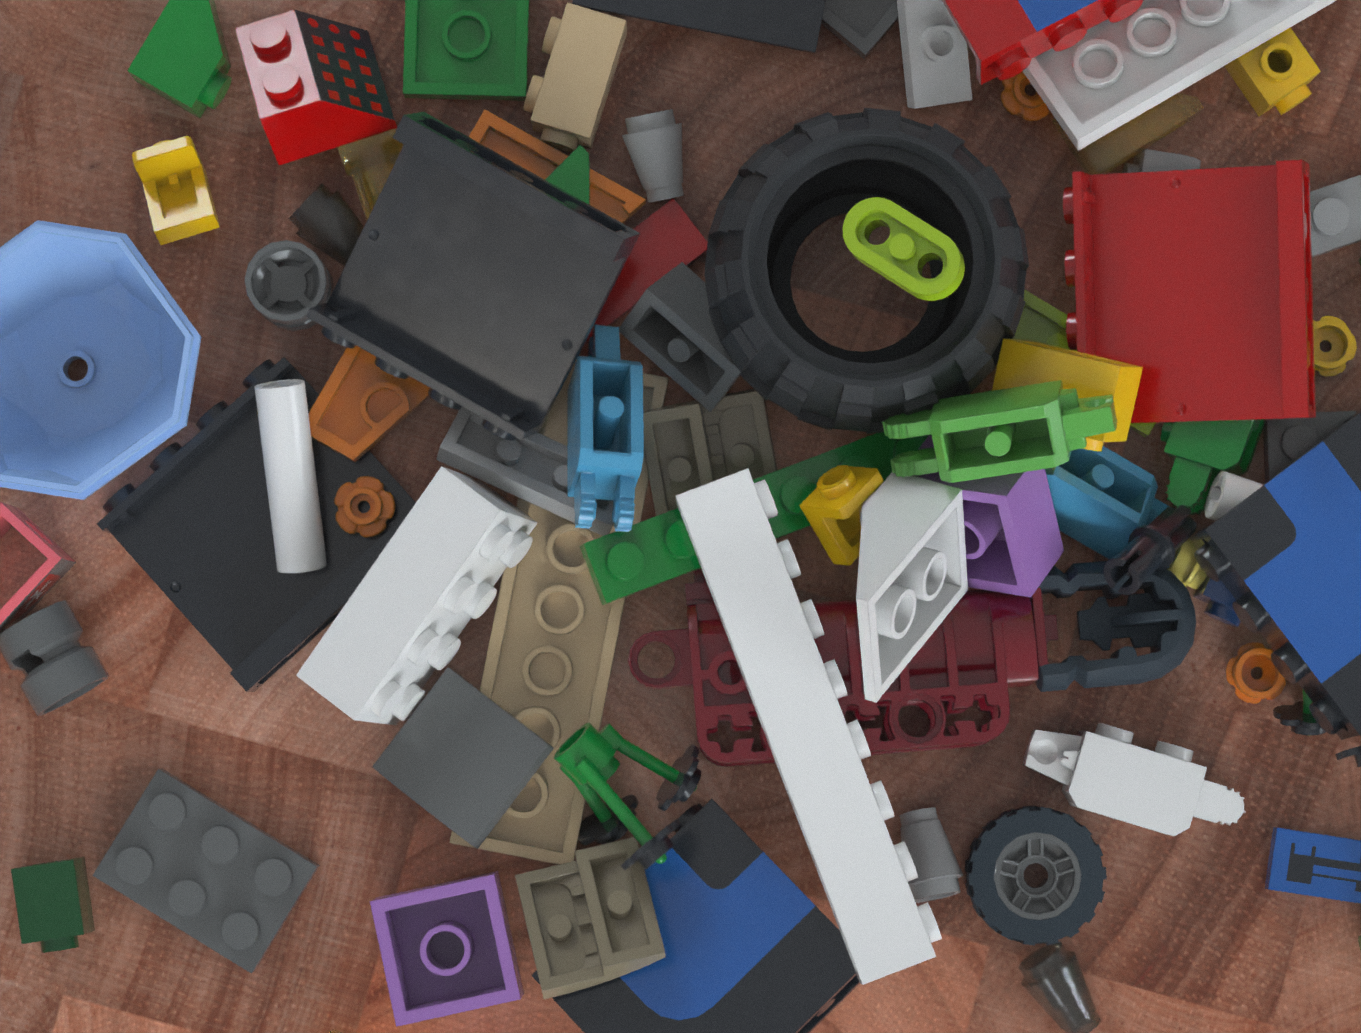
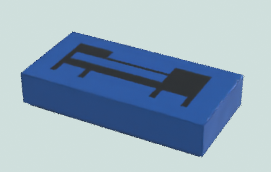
[1265,827,1361,904]

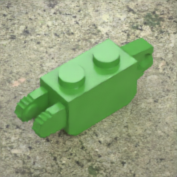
[882,380,1118,483]

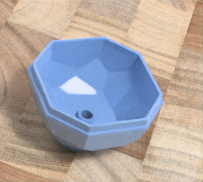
[0,220,201,500]

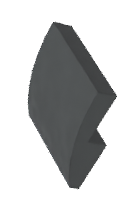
[372,667,554,849]

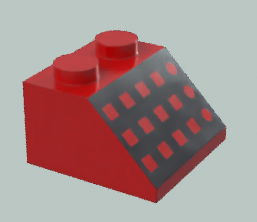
[235,9,397,165]

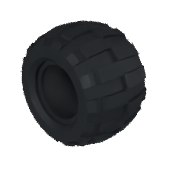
[704,108,1029,434]

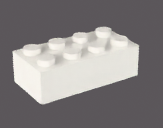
[296,466,537,725]

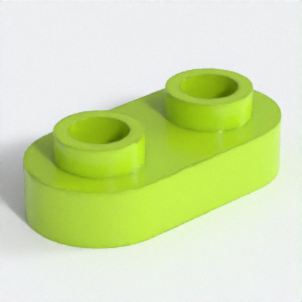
[843,197,965,301]

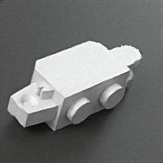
[1023,723,1246,836]

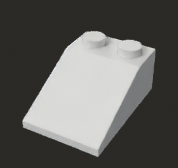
[856,472,968,703]

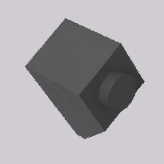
[619,262,741,412]

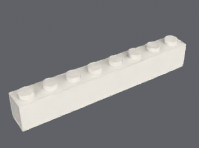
[676,468,942,985]

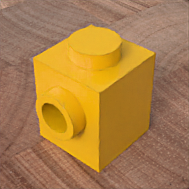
[1224,27,1321,117]

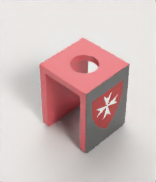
[0,502,76,634]

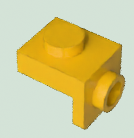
[132,136,220,245]
[799,465,884,566]

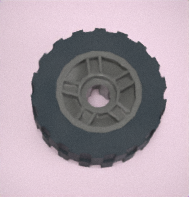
[964,806,1107,946]

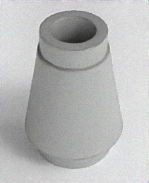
[622,109,684,203]
[899,807,963,903]

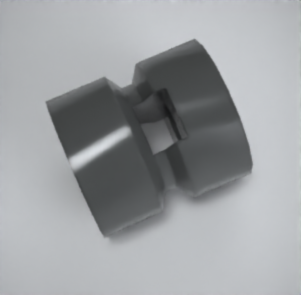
[245,240,334,331]
[0,600,109,716]

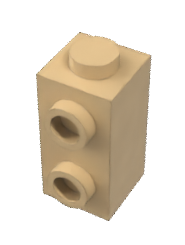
[524,2,627,152]

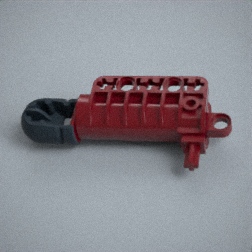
[628,561,1196,767]

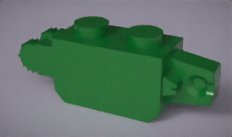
[1161,419,1266,516]

